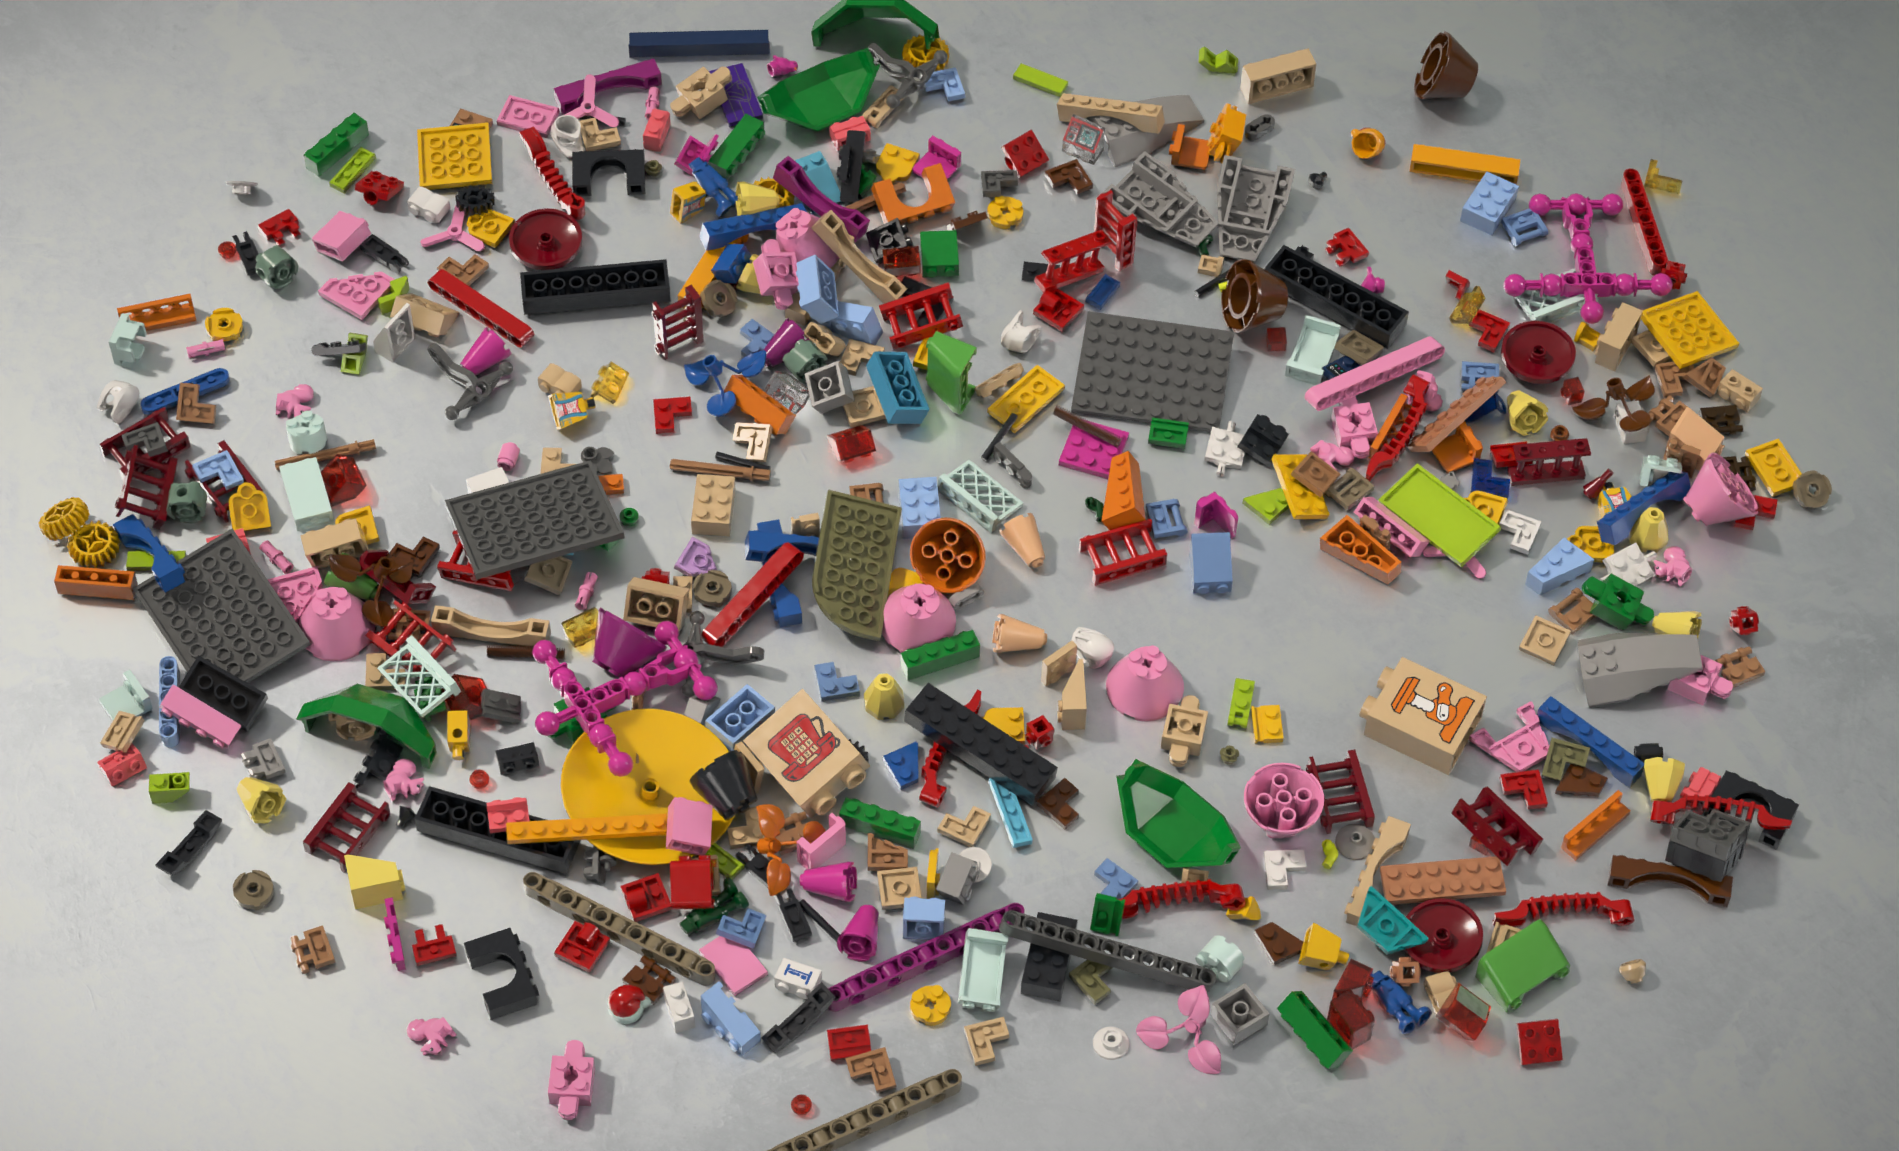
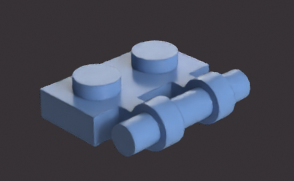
[1461,361,1499,393]

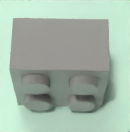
[805,361,854,414]
[936,852,980,905]
[1210,983,1269,1045]

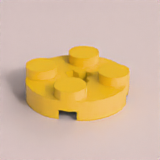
[987,195,1023,229]
[205,308,243,342]
[910,985,951,1026]

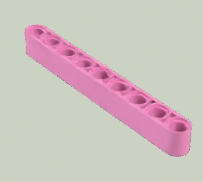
[1304,336,1445,411]

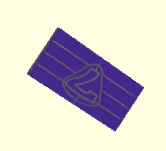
[709,63,763,127]

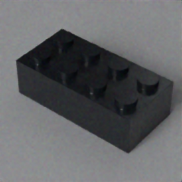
[179,655,268,732]
[1021,912,1078,1002]

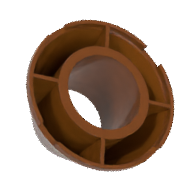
[1414,31,1478,99]
[1221,259,1288,333]

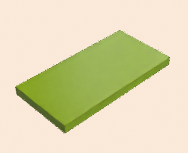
[1378,463,1501,568]

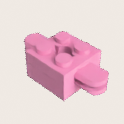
[753,239,799,310]
[1331,396,1378,459]
[1668,655,1733,705]
[548,1040,595,1120]

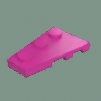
[384,897,406,971]

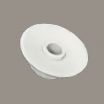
[225,181,258,195]
[959,847,992,882]
[1093,1027,1130,1060]

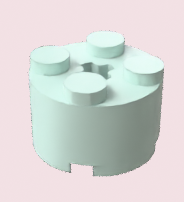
[286,411,327,454]
[1195,935,1245,982]

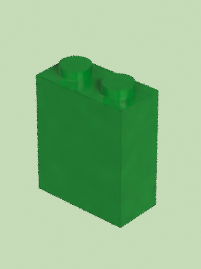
[920,230,959,278]

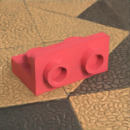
[97,743,147,786]
[486,797,529,833]

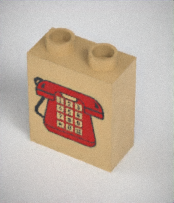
[743,688,870,818]

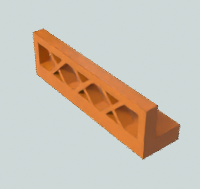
[117,294,196,331]
[1369,393,1412,458]
[1561,790,1631,861]

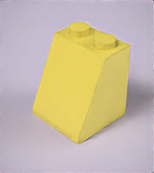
[344,855,406,909]

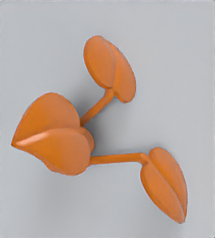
[756,804,826,896]

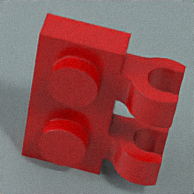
[258,209,301,246]
[1325,228,1369,267]
[412,924,457,966]

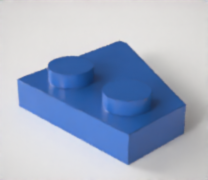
[883,741,918,790]

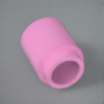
[497,442,520,471]

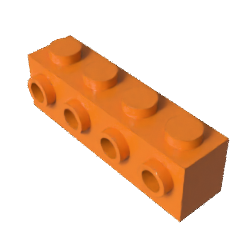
[724,375,796,435]
[54,565,138,600]

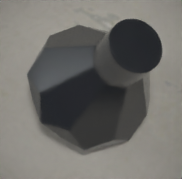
[1308,172,1327,189]
[396,806,416,828]

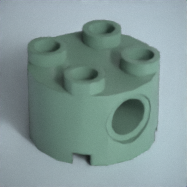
[255,245,298,289]
[783,339,827,383]
[167,481,208,523]

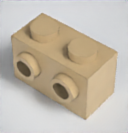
[1717,369,1763,413]

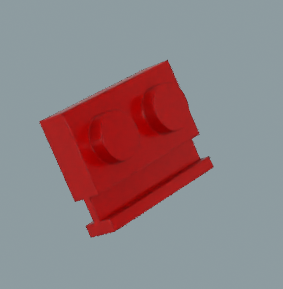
[1490,441,1533,468]
[827,1024,871,1061]

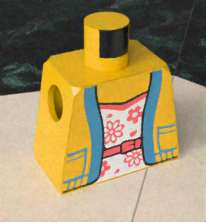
[670,182,709,224]
[548,392,596,430]
[1598,482,1632,519]
[447,711,471,760]

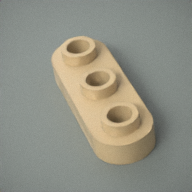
[975,363,1024,398]

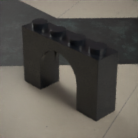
[572,149,646,197]
[1704,770,1799,850]
[464,927,539,1020]

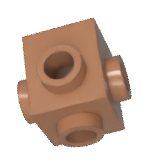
[1390,957,1421,986]

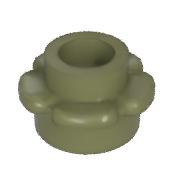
[645,160,662,177]
[1220,745,1239,764]

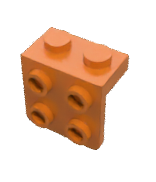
[1169,124,1209,170]
[1431,421,1483,473]

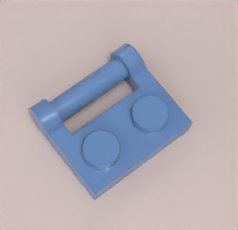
[1501,208,1548,246]
[1146,499,1188,539]

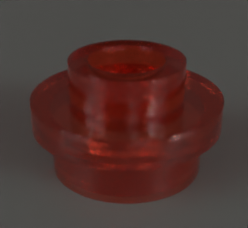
[218,241,236,259]
[469,769,489,789]
[791,1094,812,1115]

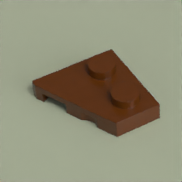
[1555,764,1608,797]
[1254,922,1303,965]

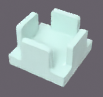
[109,313,147,366]

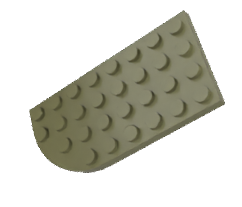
[812,490,902,641]

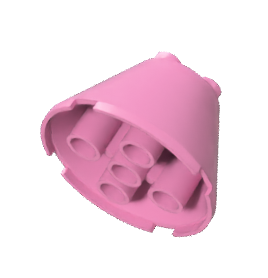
[776,208,839,269]
[1683,452,1759,526]
[882,584,956,653]
[298,587,376,661]
[1106,645,1184,721]
[1244,763,1324,839]

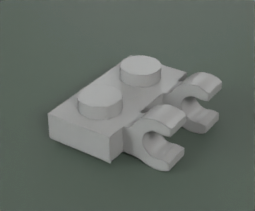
[241,738,285,780]

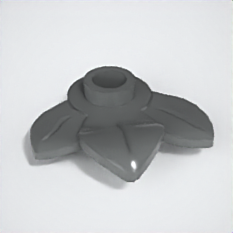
[581,447,614,474]

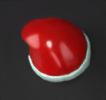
[607,985,651,1025]

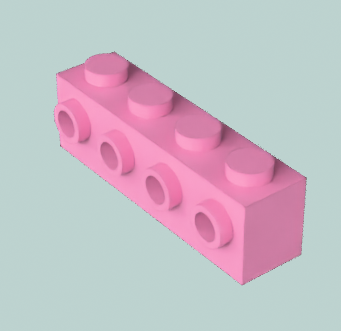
[1353,497,1430,558]
[159,684,241,748]

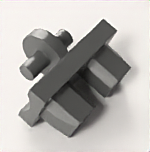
[583,845,617,884]

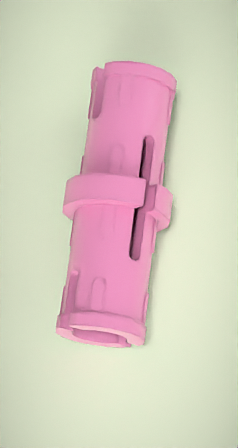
[645,87,660,120]
[186,339,225,358]
[259,540,294,574]
[575,572,598,610]

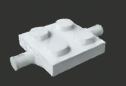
[1204,421,1245,477]
[1600,543,1657,586]

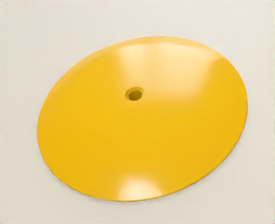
[561,709,736,865]

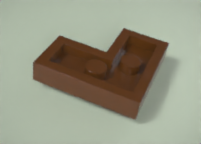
[1045,159,1093,194]
[386,536,440,576]
[1037,778,1079,830]

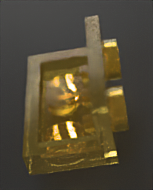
[1449,286,1486,324]
[590,362,629,404]
[561,607,598,648]

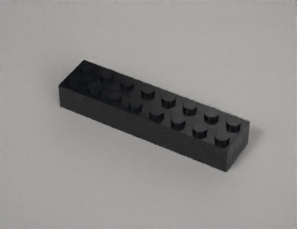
[1264,245,1409,349]
[520,259,671,315]
[904,683,1058,806]
[415,786,581,874]

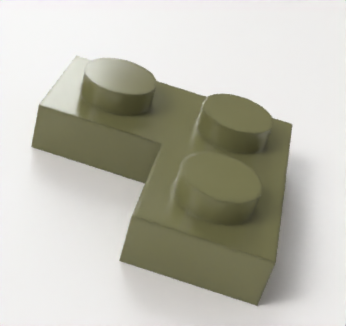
[1541,737,1590,781]
[1069,960,1113,1005]

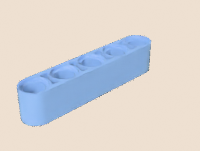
[159,656,180,748]

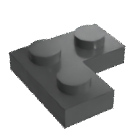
[981,170,1018,198]
[122,422,168,457]

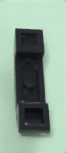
[155,810,222,876]
[761,982,836,1053]

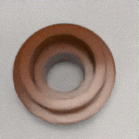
[1550,425,1569,441]

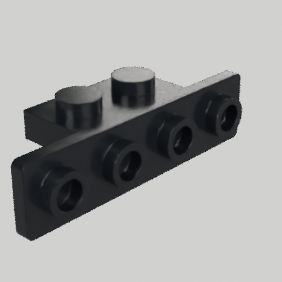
[837,130,866,203]
[353,728,404,790]

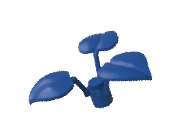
[684,350,767,417]

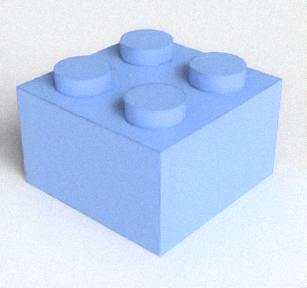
[903,897,945,940]

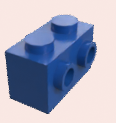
[711,244,752,283]

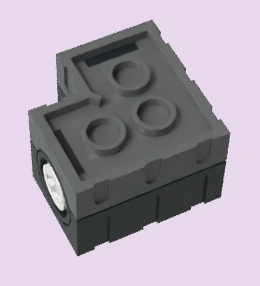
[1665,809,1750,882]

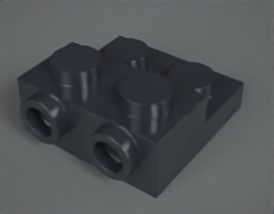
[866,218,914,264]
[1237,414,1289,467]

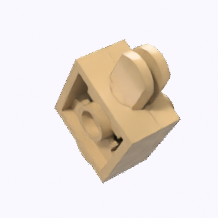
[670,66,732,119]
[1161,695,1208,767]

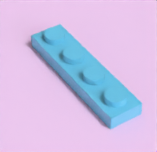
[988,778,1033,848]

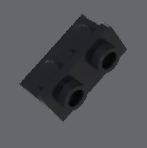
[495,742,539,774]

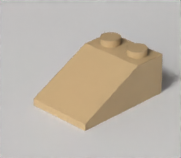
[1057,659,1087,730]

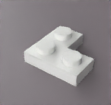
[1499,509,1541,555]
[1264,850,1306,890]

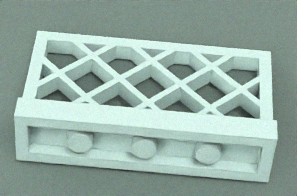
[1515,268,1599,323]
[937,460,1023,533]
[377,635,462,718]

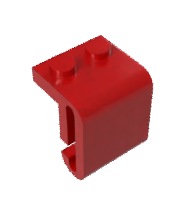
[670,855,717,910]

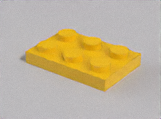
[1745,438,1802,497]

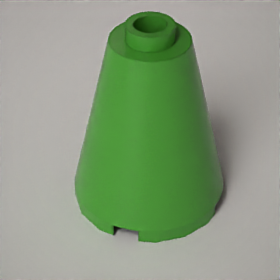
[324,552,379,600]

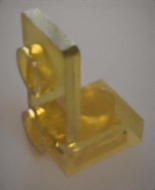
[1644,159,1682,194]

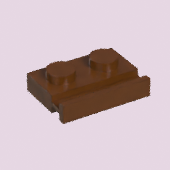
[946,211,988,230]

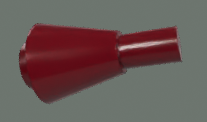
[1583,468,1614,499]

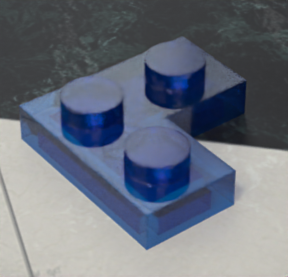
[1470,458,1510,499]

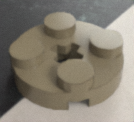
[700,280,737,317]
[1793,470,1832,509]
[693,570,732,607]
[233,870,274,911]

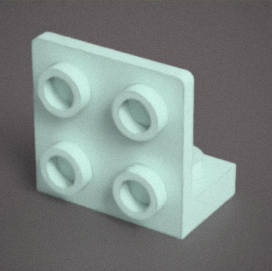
[1640,455,1682,487]
[99,670,153,720]

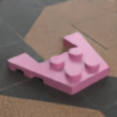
[1469,701,1549,772]

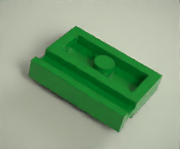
[1148,417,1189,449]
[1090,893,1125,936]

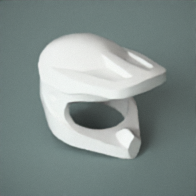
[550,115,584,158]
[1001,310,1042,353]
[97,380,139,425]
[1071,627,1114,669]

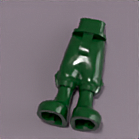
[679,877,749,936]

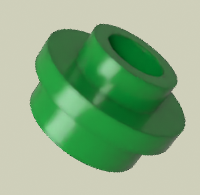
[619,508,639,526]

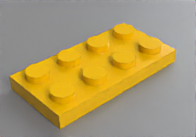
[987,365,1065,433]
[1271,454,1330,519]

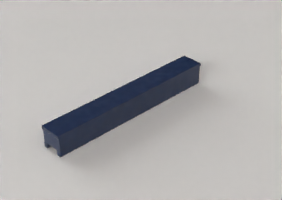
[628,30,770,58]

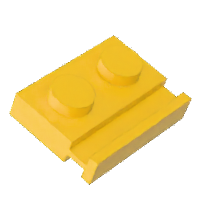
[1251,705,1284,744]

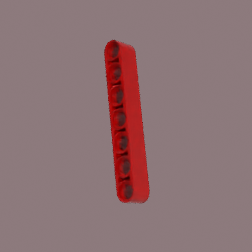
[1621,168,1668,276]
[427,269,535,348]
[701,542,804,647]

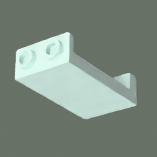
[1285,315,1341,385]
[279,457,334,531]
[957,928,1009,1012]

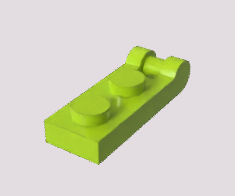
[1227,678,1255,729]

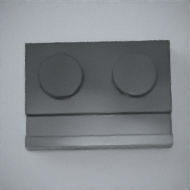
[481,688,521,724]

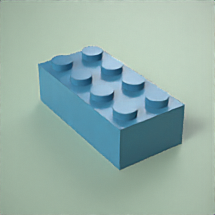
[866,351,930,424]

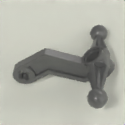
[867,43,947,108]
[427,343,513,420]
[682,611,764,697]

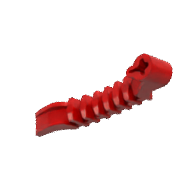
[519,126,585,220]
[1366,374,1430,482]
[919,689,981,808]
[1650,793,1792,830]
[1118,879,1246,919]
[1492,892,1635,927]

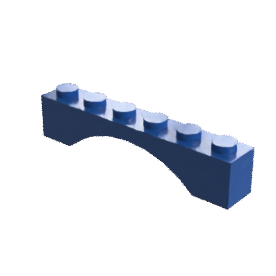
[699,203,807,251]
[1597,472,1691,545]
[113,514,185,593]
[757,519,802,628]
[745,530,819,562]
[1537,696,1644,788]

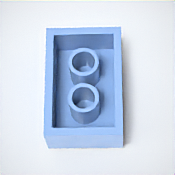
[1460,172,1519,235]
[796,255,839,325]
[899,477,941,539]
[705,684,775,752]

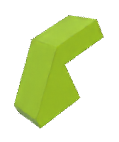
[1199,46,1238,73]
[378,276,409,315]
[341,332,368,375]

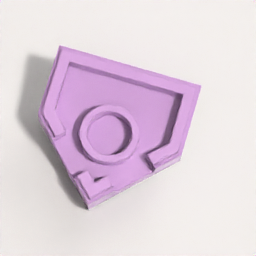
[674,537,717,577]

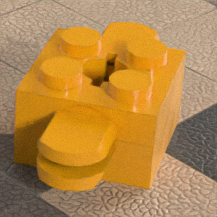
[1207,103,1246,164]

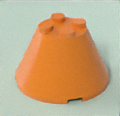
[910,517,986,593]

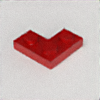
[1469,308,1510,352]
[653,397,692,434]
[1734,495,1778,530]
[1499,770,1548,810]

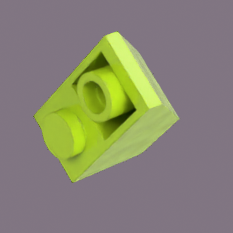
[149,772,190,804]

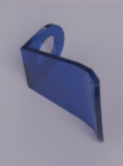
[1464,392,1506,423]

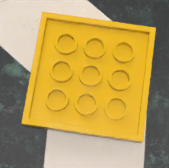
[417,123,493,190]
[1641,291,1740,369]

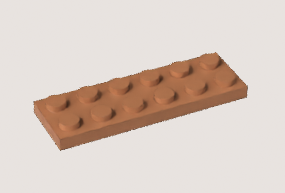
[1407,376,1507,452]
[1380,856,1506,905]

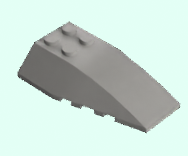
[1086,95,1204,167]
[1101,151,1219,247]
[1217,155,1295,263]
[1578,633,1703,708]

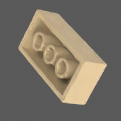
[1240,48,1316,104]

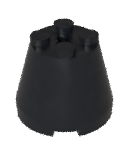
[689,750,758,821]

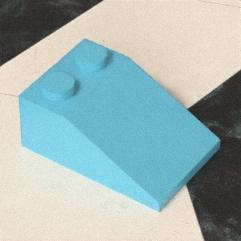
[795,151,843,214]

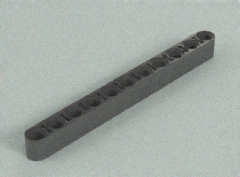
[999,910,1216,993]

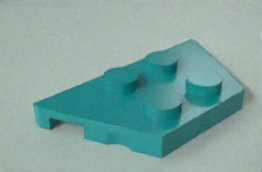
[1357,886,1429,955]

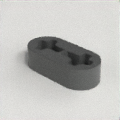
[1245,114,1275,140]

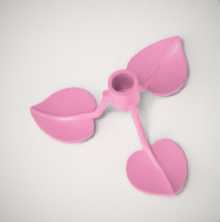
[1136,985,1221,1074]

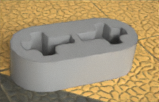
[949,583,984,610]

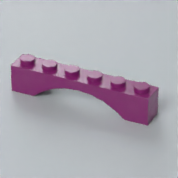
[554,58,662,115]
[773,156,870,243]

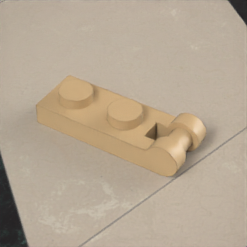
[862,85,905,129]

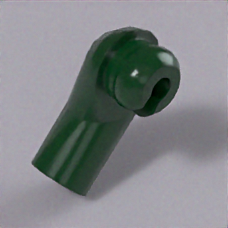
[1197,234,1213,256]
[1085,497,1104,522]

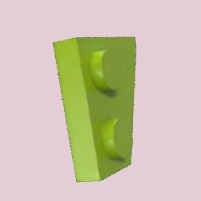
[1242,488,1289,525]

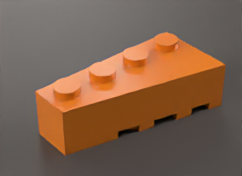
[1102,451,1146,530]
[1320,515,1401,585]

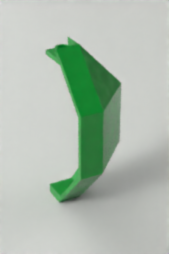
[811,0,940,49]
[757,48,881,131]
[296,683,437,769]
[1116,759,1241,868]

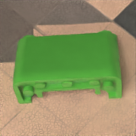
[926,331,977,415]
[1475,919,1570,1012]

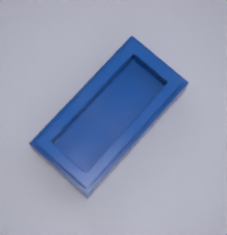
[1085,274,1121,310]

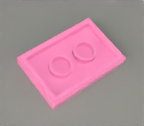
[497,95,560,138]
[699,936,768,996]

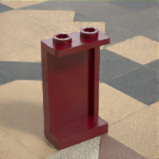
[359,550,436,604]

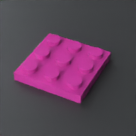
[1058,420,1129,479]

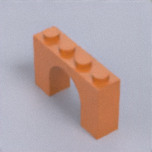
[871,163,955,224]

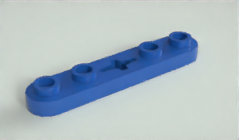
[140,368,230,415]

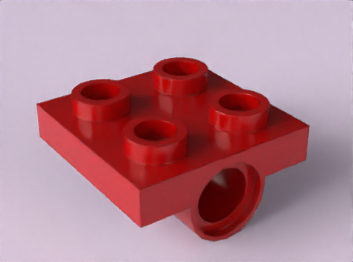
[1001,129,1049,178]
[355,171,404,205]
[1033,289,1084,332]
[620,873,672,922]
[554,921,610,973]
[1516,1018,1563,1065]

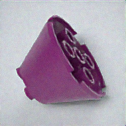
[592,607,667,678]

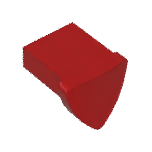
[1445,270,1470,300]

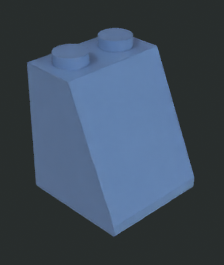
[1189,532,1233,594]

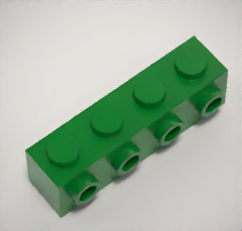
[304,113,369,177]
[708,114,765,180]
[900,630,980,681]
[839,797,921,849]
[1277,991,1353,1069]

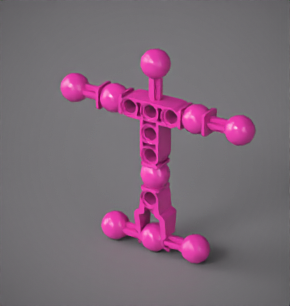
[1503,193,1673,324]
[532,621,718,777]

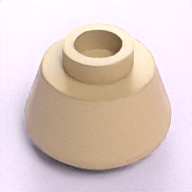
[1619,959,1646,984]

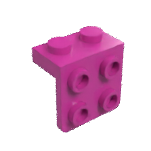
[674,134,719,176]
[912,135,961,180]
[1194,492,1238,539]

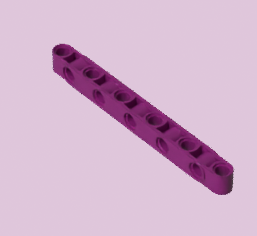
[828,903,1025,1012]

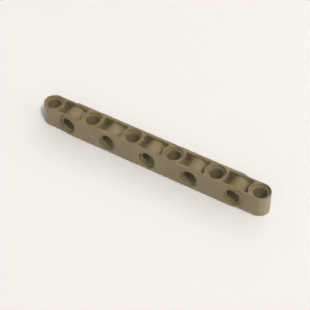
[523,872,715,986]
[767,1069,962,1151]

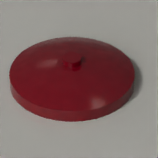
[509,208,582,270]
[1501,321,1576,384]
[1404,898,1483,973]

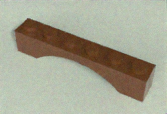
[1607,855,1733,907]

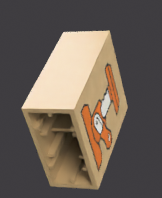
[1359,657,1487,775]

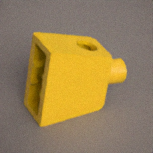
[1298,923,1349,970]

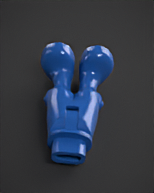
[689,157,738,218]
[1368,970,1432,1034]

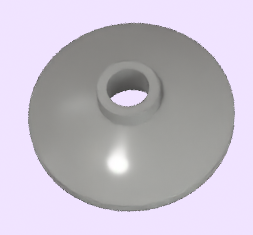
[1335,824,1375,860]

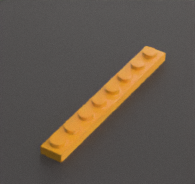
[506,813,667,844]

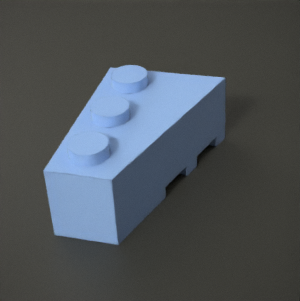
[821,301,883,345]
[1525,537,1594,595]
[701,981,761,1056]

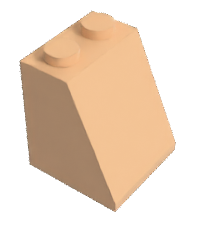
[1665,407,1725,471]

